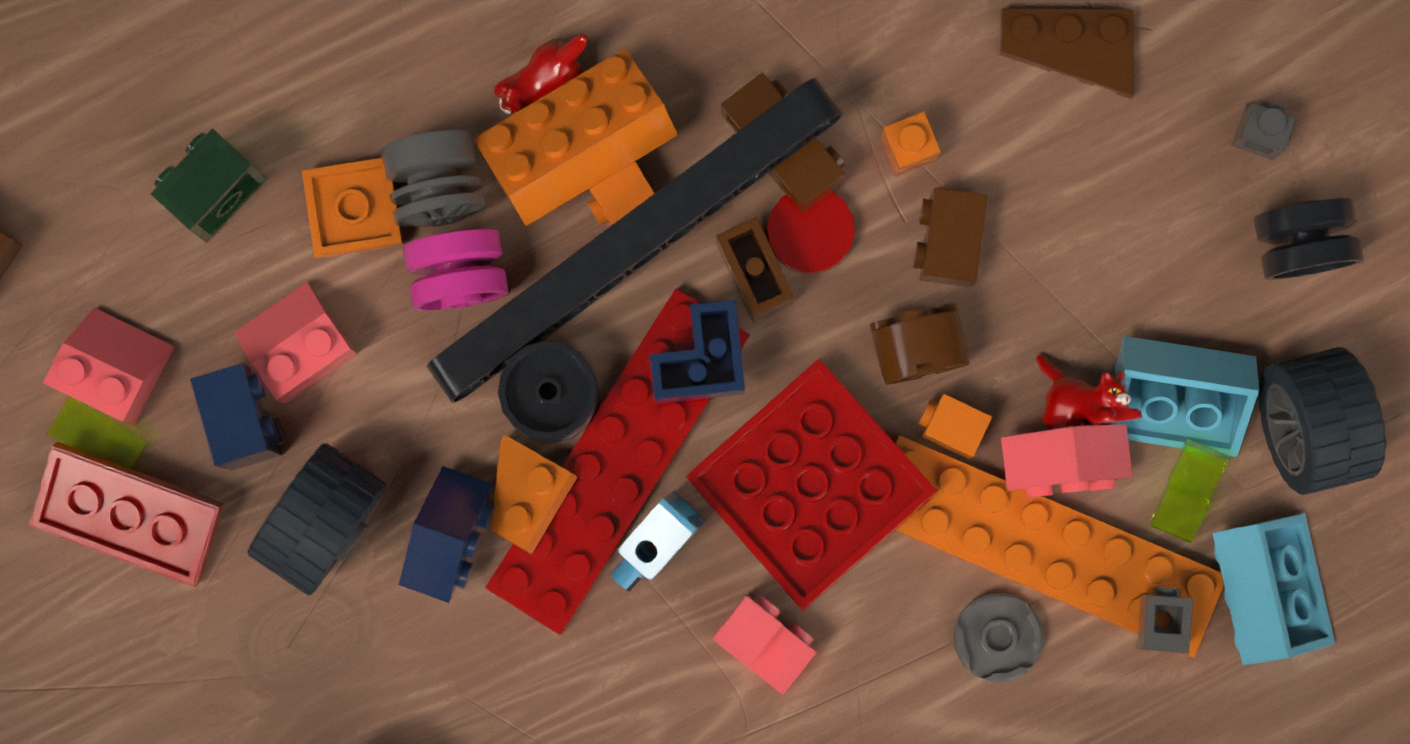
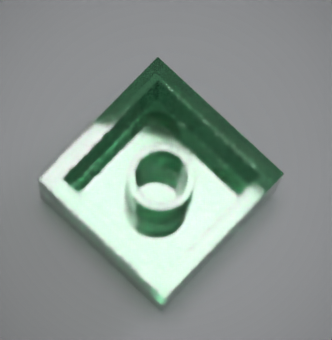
[151,128,267,243]

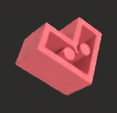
[1001,424,1133,498]
[712,594,817,695]

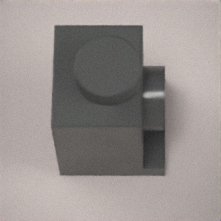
[1231,101,1296,160]
[1136,587,1193,654]

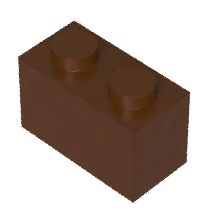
[913,188,988,288]
[716,217,794,322]

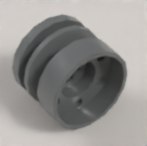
[381,130,487,227]

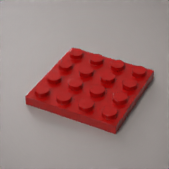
[685,359,938,612]

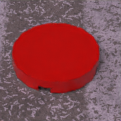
[767,192,855,275]

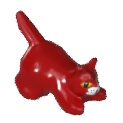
[494,34,588,114]
[1036,354,1142,430]

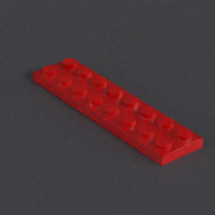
[485,288,750,636]

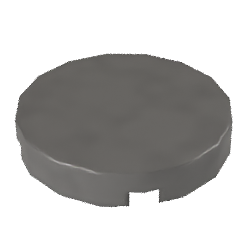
[954,593,1043,682]

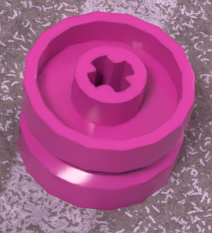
[402,229,510,311]

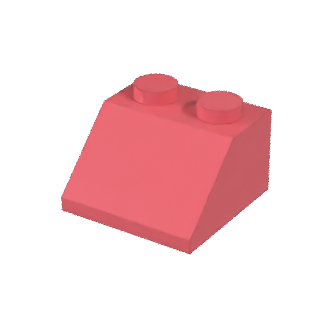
[234,282,357,404]
[43,308,175,425]

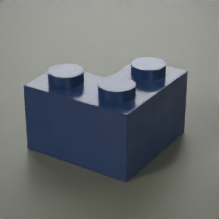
[650,300,745,404]
[190,363,286,471]
[399,466,495,603]

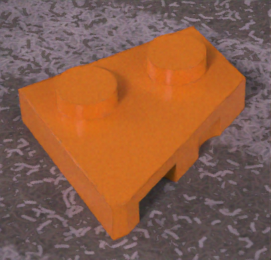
[490,435,577,554]

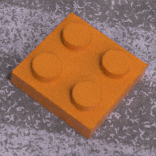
[302,158,404,259]

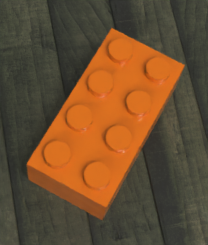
[473,48,678,226]

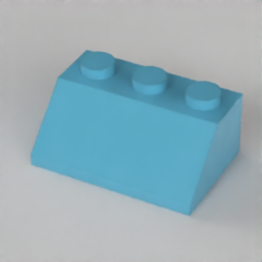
[1106,336,1259,457]
[1212,513,1335,665]

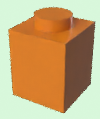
[879,111,941,177]
[587,161,655,226]
[918,394,992,460]

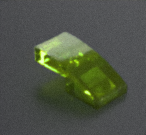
[46,396,147,468]
[1150,439,1228,544]

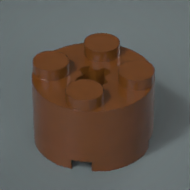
[869,303,970,385]

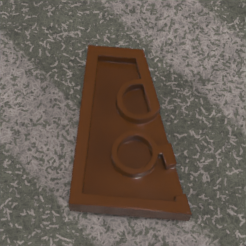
[1000,8,1134,99]

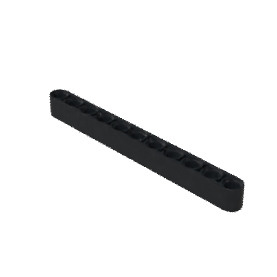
[426,78,843,403]

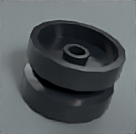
[1254,198,1364,280]
[498,341,600,444]

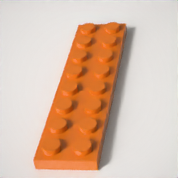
[895,436,1224,658]

